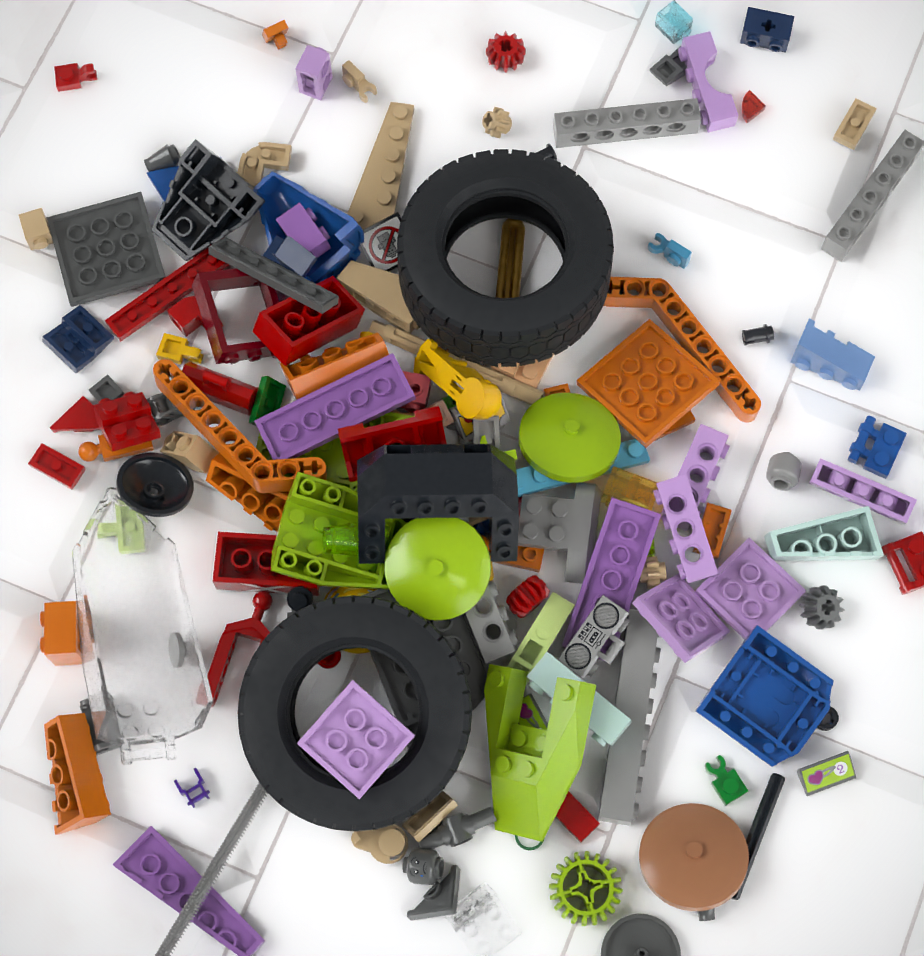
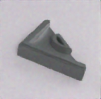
[407,865,461,921]

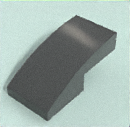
[649,46,687,86]

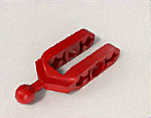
[200,591,273,714]

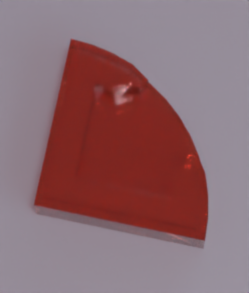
[741,90,766,123]

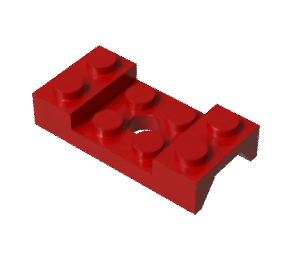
[338,406,447,482]

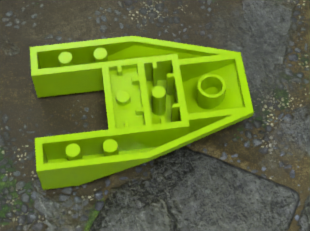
[484,664,596,842]

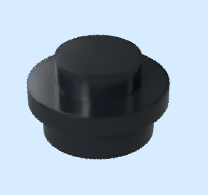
[287,586,313,611]

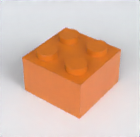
[40,601,87,666]

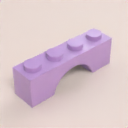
[678,31,739,133]

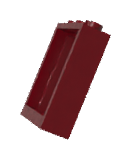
[192,268,279,365]

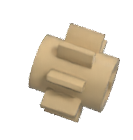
[482,106,512,139]
[639,556,666,589]

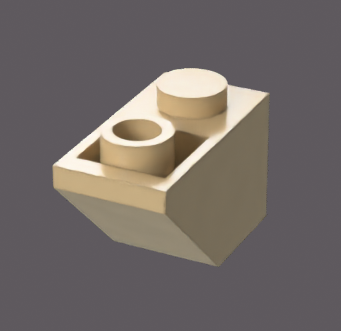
[160,430,219,474]

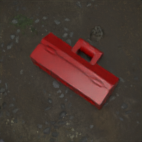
[182,361,258,416]

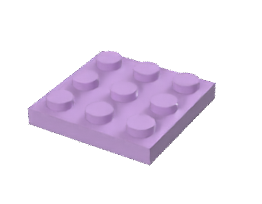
[695,538,806,640]
[632,573,730,663]
[297,680,415,799]

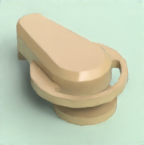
[351,824,408,864]

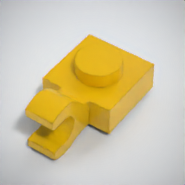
[156,333,204,365]

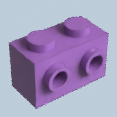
[276,203,331,258]

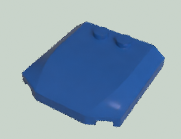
[695,625,834,767]

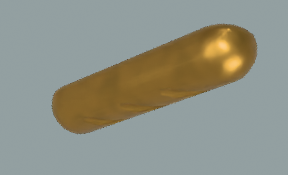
[496,219,525,298]

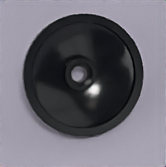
[116,452,194,517]

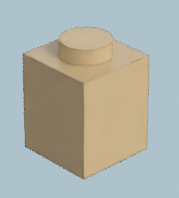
[18,207,53,250]

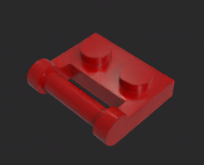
[881,531,924,595]

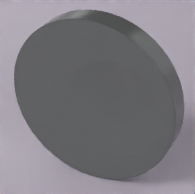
[600,914,681,956]

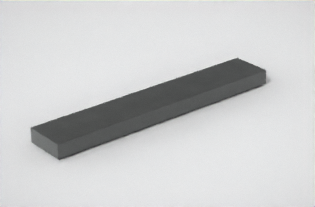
[209,237,339,314]

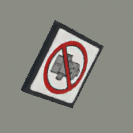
[360,211,401,272]

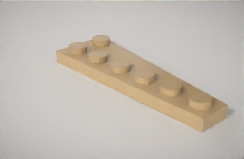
[347,102,415,230]

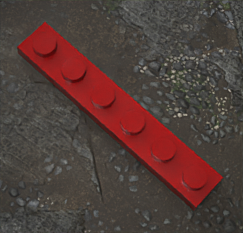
[105,237,229,342]

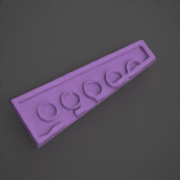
[112,826,265,956]

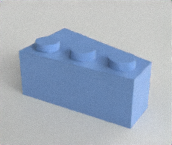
[790,318,875,391]

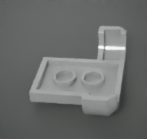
[518,482,602,584]

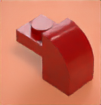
[167,296,224,337]

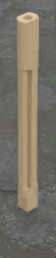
[368,320,544,405]

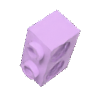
[295,45,333,101]

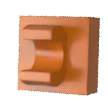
[262,20,289,50]

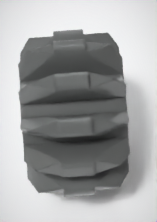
[799,585,845,630]

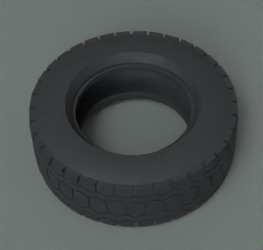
[397,149,614,367]
[238,595,472,832]

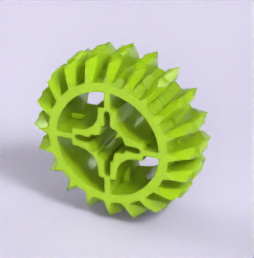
[549,851,623,927]

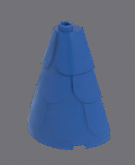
[254,171,364,284]

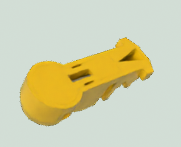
[413,339,502,420]

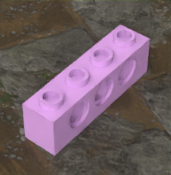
[660,424,730,531]
[809,458,917,525]
[653,474,718,584]

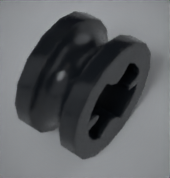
[817,706,839,731]

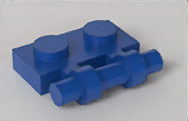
[847,415,907,479]

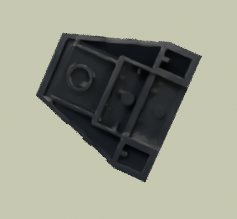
[152,139,265,261]

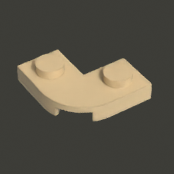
[238,142,292,187]

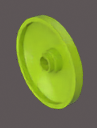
[518,393,621,483]
[384,518,491,620]

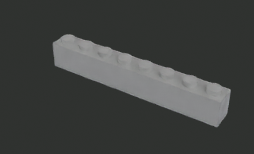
[598,609,662,826]

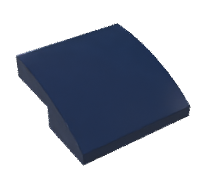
[42,305,114,374]

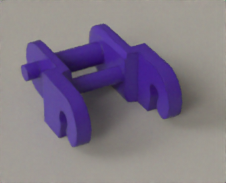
[174,767,210,808]

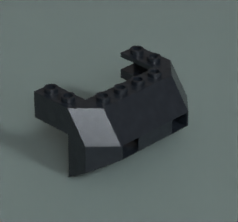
[357,444,519,564]

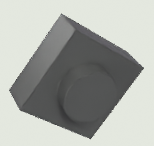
[89,374,125,403]

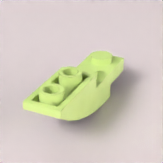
[507,592,575,687]

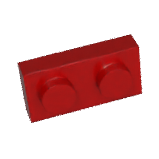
[28,443,86,490]

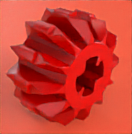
[486,30,526,73]
[506,575,550,618]

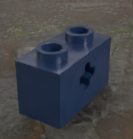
[740,7,795,53]

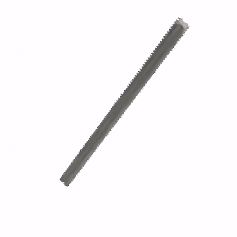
[154,782,268,956]

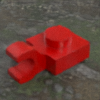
[54,63,98,92]

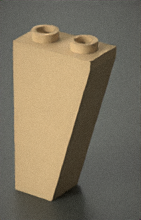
[337,260,419,334]

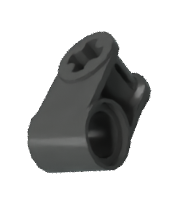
[147,390,196,426]

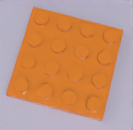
[576,319,720,448]

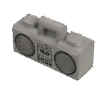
[558,595,630,679]

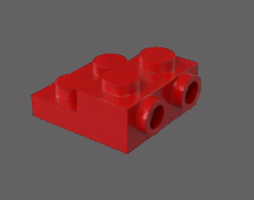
[94,391,161,452]

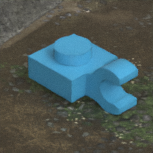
[647,233,692,269]

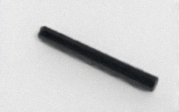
[731,773,785,901]

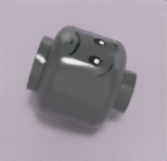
[402,848,444,885]

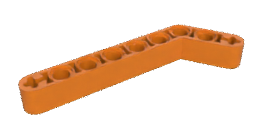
[603,277,761,423]
[153,359,327,493]

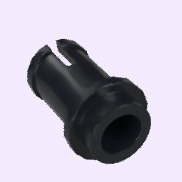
[741,324,774,346]

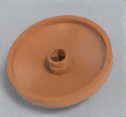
[639,803,749,911]

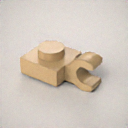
[342,60,377,103]

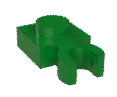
[704,755,748,806]

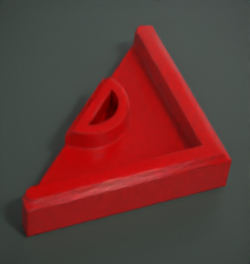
[49,396,101,433]

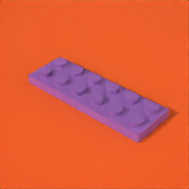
[255,353,416,460]
[562,498,661,661]

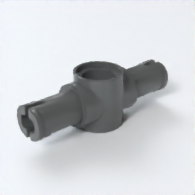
[418,806,497,849]

